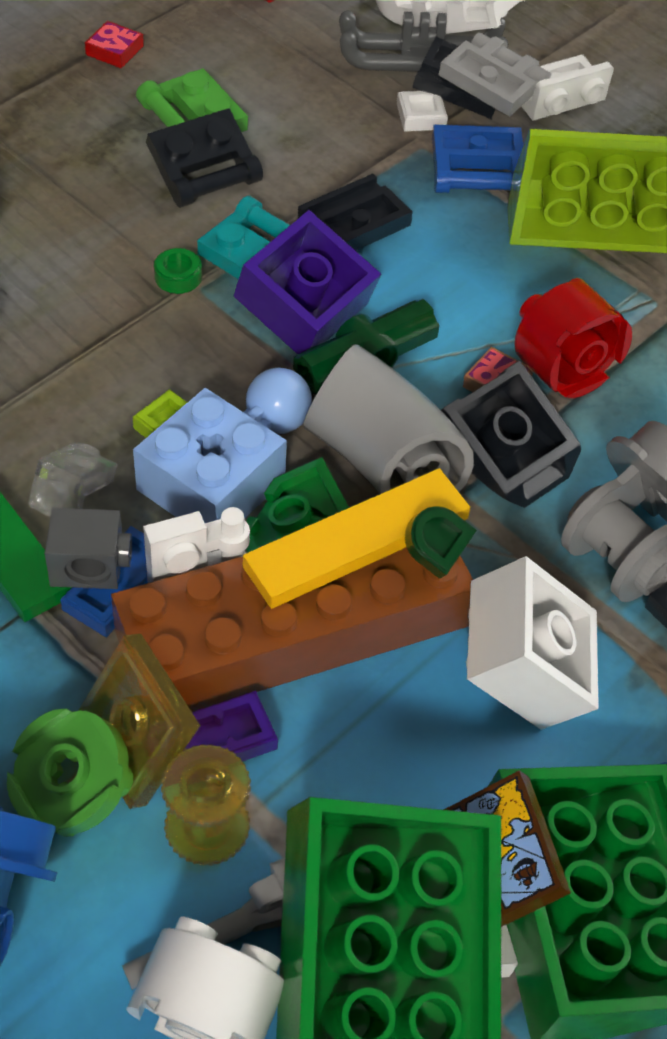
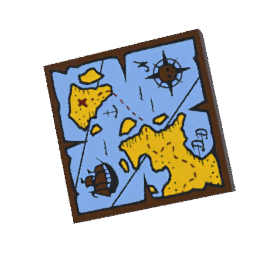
[444,770,571,927]

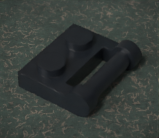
[146,108,263,208]

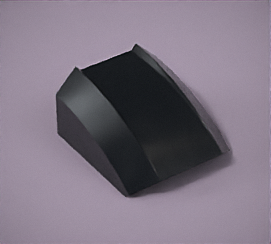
[441,360,581,508]

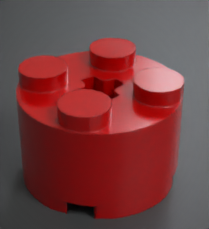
[515,278,632,398]

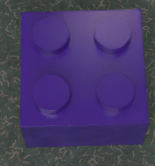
[233,210,381,354]

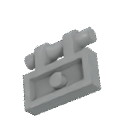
[439,32,551,117]

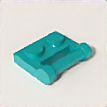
[197,196,290,279]

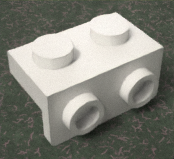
[522,54,614,121]

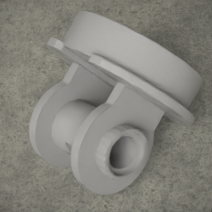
[561,421,667,602]

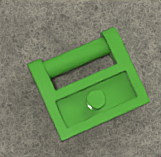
[136,68,248,132]

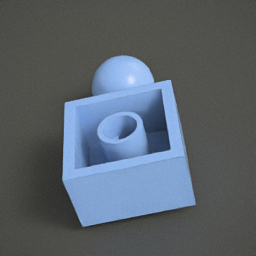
[133,368,312,523]

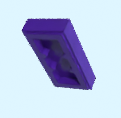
[144,691,278,789]

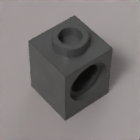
[45,507,132,589]

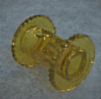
[161,744,251,866]

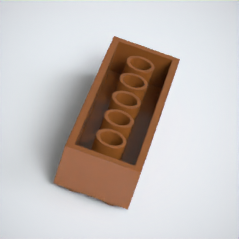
[111,547,473,724]

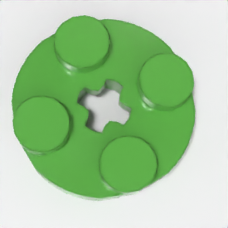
[6,708,133,837]

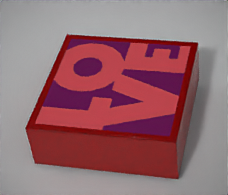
[85,21,144,69]

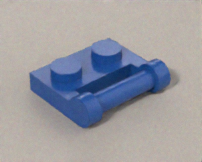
[432,125,523,193]

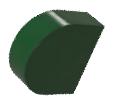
[405,506,477,579]

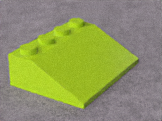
[507,129,667,253]

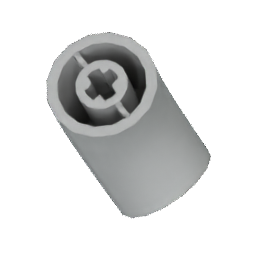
[303,344,474,494]

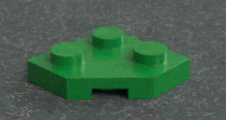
[246,457,349,552]

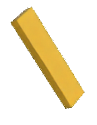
[243,468,470,609]

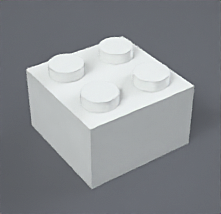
[466,556,598,730]

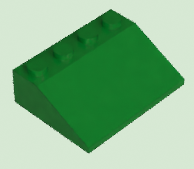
[487,764,667,1039]
[276,797,501,1039]

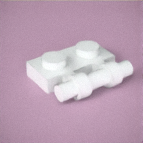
[143,507,250,583]

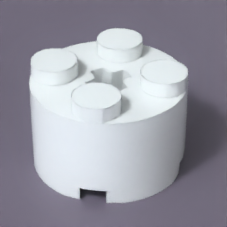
[127,916,284,1039]

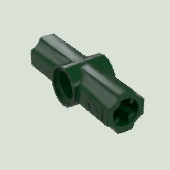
[293,299,440,395]

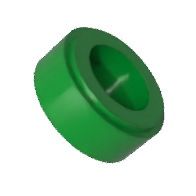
[154,248,202,294]

